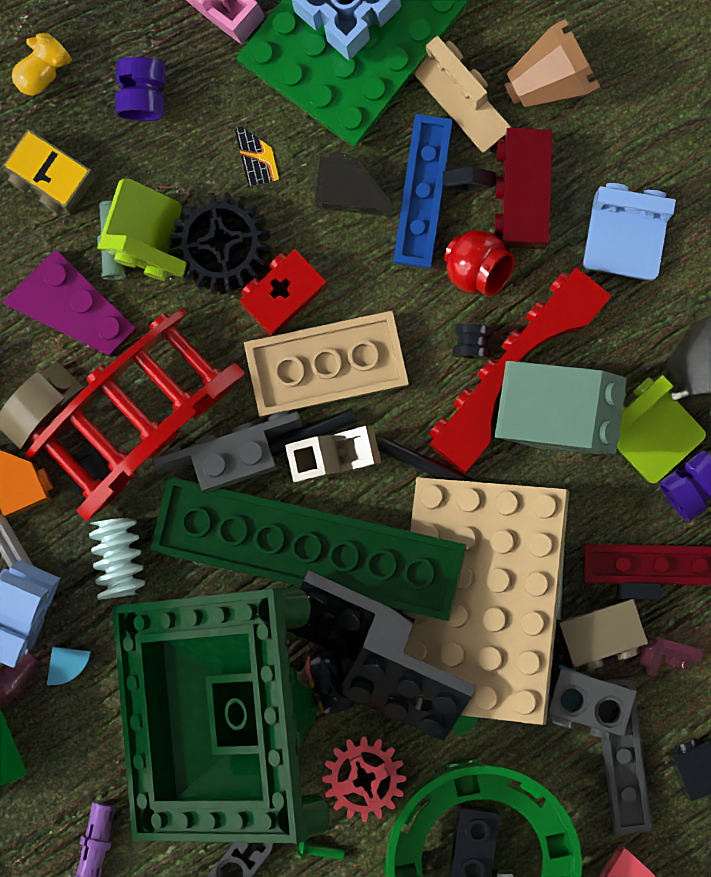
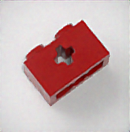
[239,249,327,337]

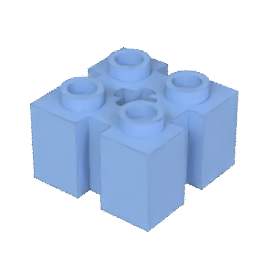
[292,0,401,61]
[0,560,61,668]

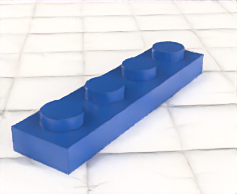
[393,114,453,269]

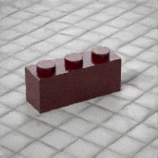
[494,128,552,249]

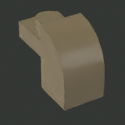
[0,361,84,449]
[285,425,381,482]

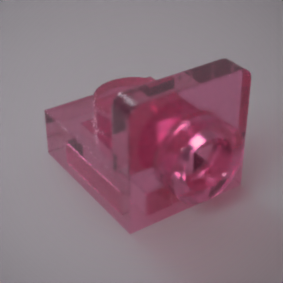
[640,636,704,677]

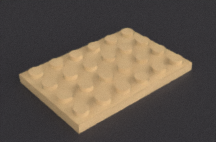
[401,477,569,725]

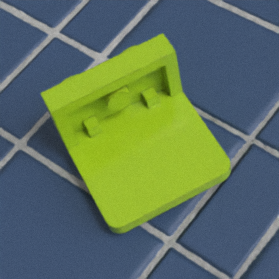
[97,179,187,281]
[617,375,706,484]

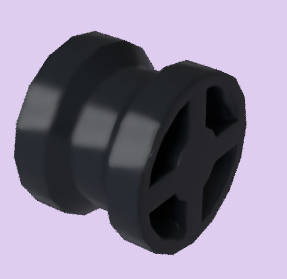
[452,324,493,360]

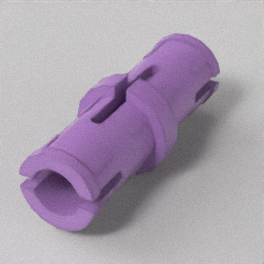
[75,801,117,877]

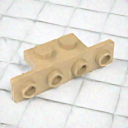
[414,36,511,153]

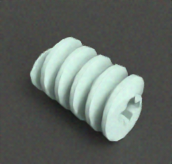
[89,518,145,600]

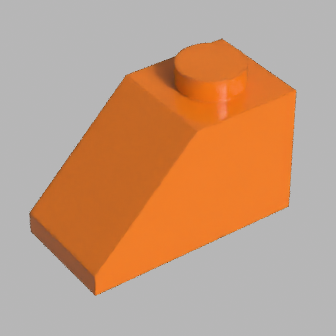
[0,450,54,518]

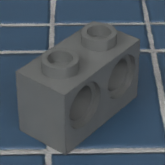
[547,668,637,741]

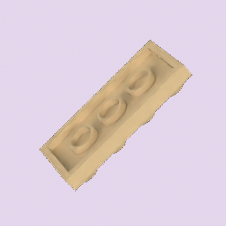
[244,311,409,418]

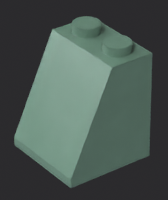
[495,361,627,455]

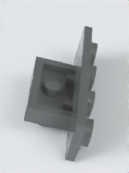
[152,411,303,494]

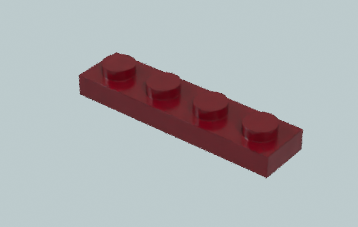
[583,544,711,585]

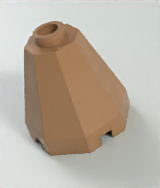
[504,19,601,108]

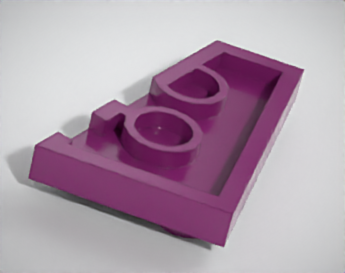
[2,249,137,357]

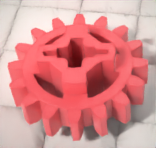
[322,735,406,822]

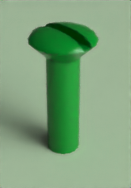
[298,841,345,860]

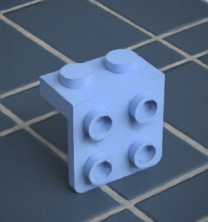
[583,183,676,281]

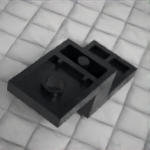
[287,570,475,741]

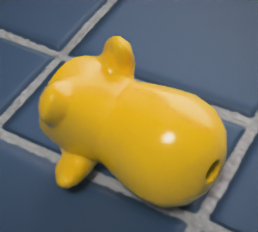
[12,33,72,96]

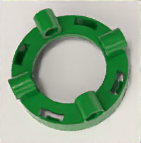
[382,758,582,877]

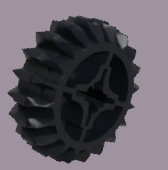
[169,192,272,295]

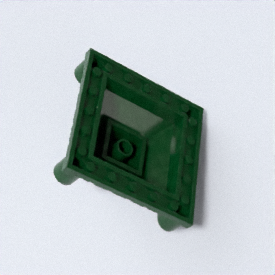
[112,587,330,843]

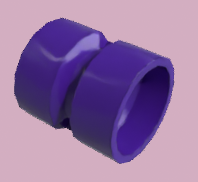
[115,57,166,121]
[659,451,711,522]

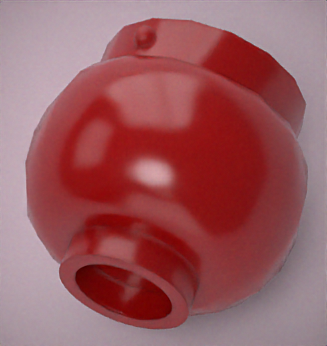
[444,230,515,297]

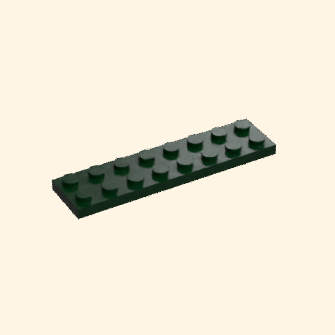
[150,477,467,621]

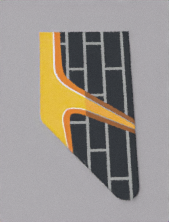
[235,127,279,187]

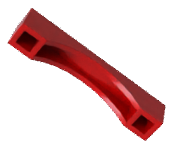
[429,267,611,474]

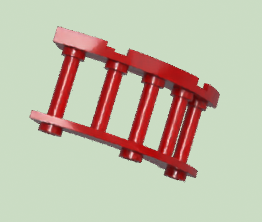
[24,307,245,522]

